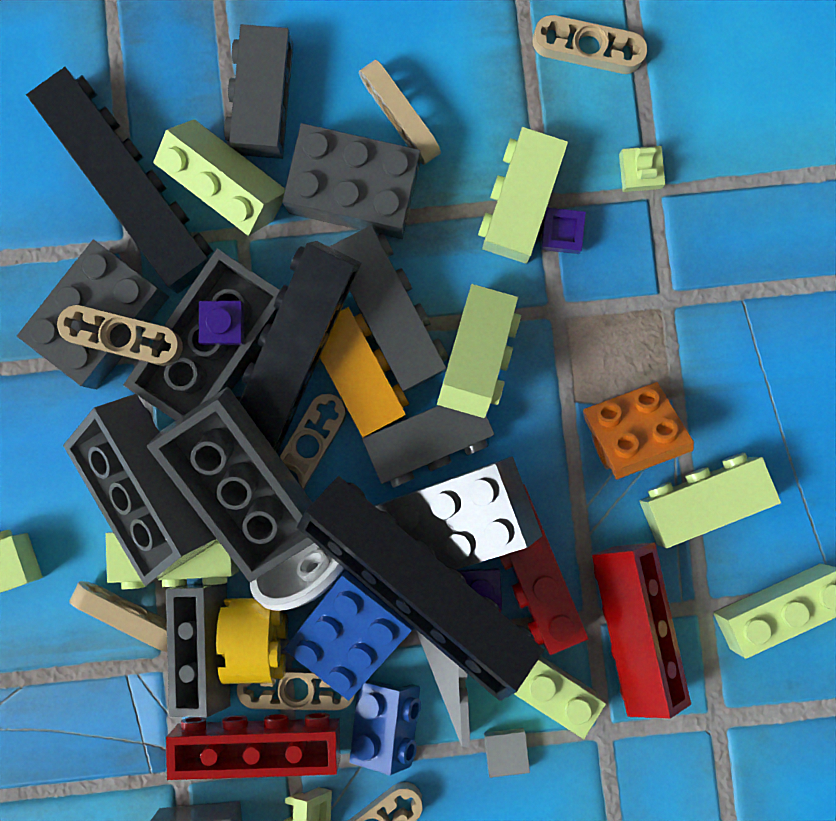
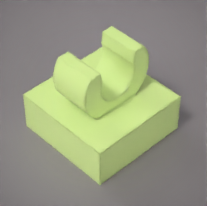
[619,146,665,192]
[284,787,332,821]

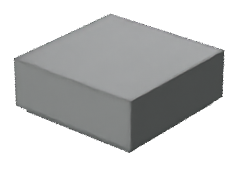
[484,728,530,778]

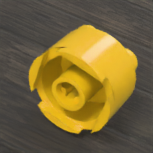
[216,598,288,684]

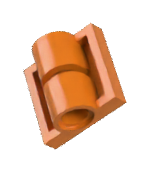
[583,382,694,480]

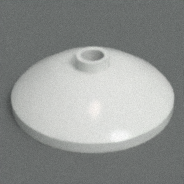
[250,543,346,611]

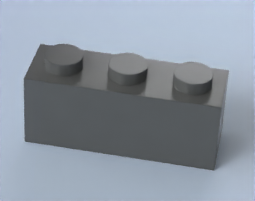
[224,24,293,159]
[362,405,494,488]
[166,583,231,718]

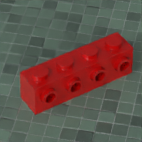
[499,484,588,655]
[592,542,691,719]
[166,713,341,780]

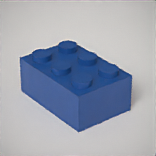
[283,570,413,701]

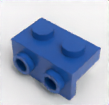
[349,679,421,775]

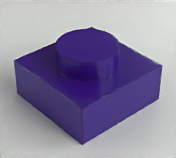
[540,207,586,254]
[199,301,244,345]
[459,568,502,610]

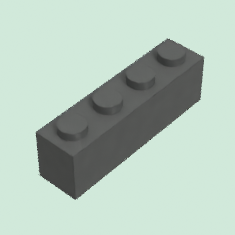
[329,225,449,393]

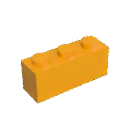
[320,307,410,438]

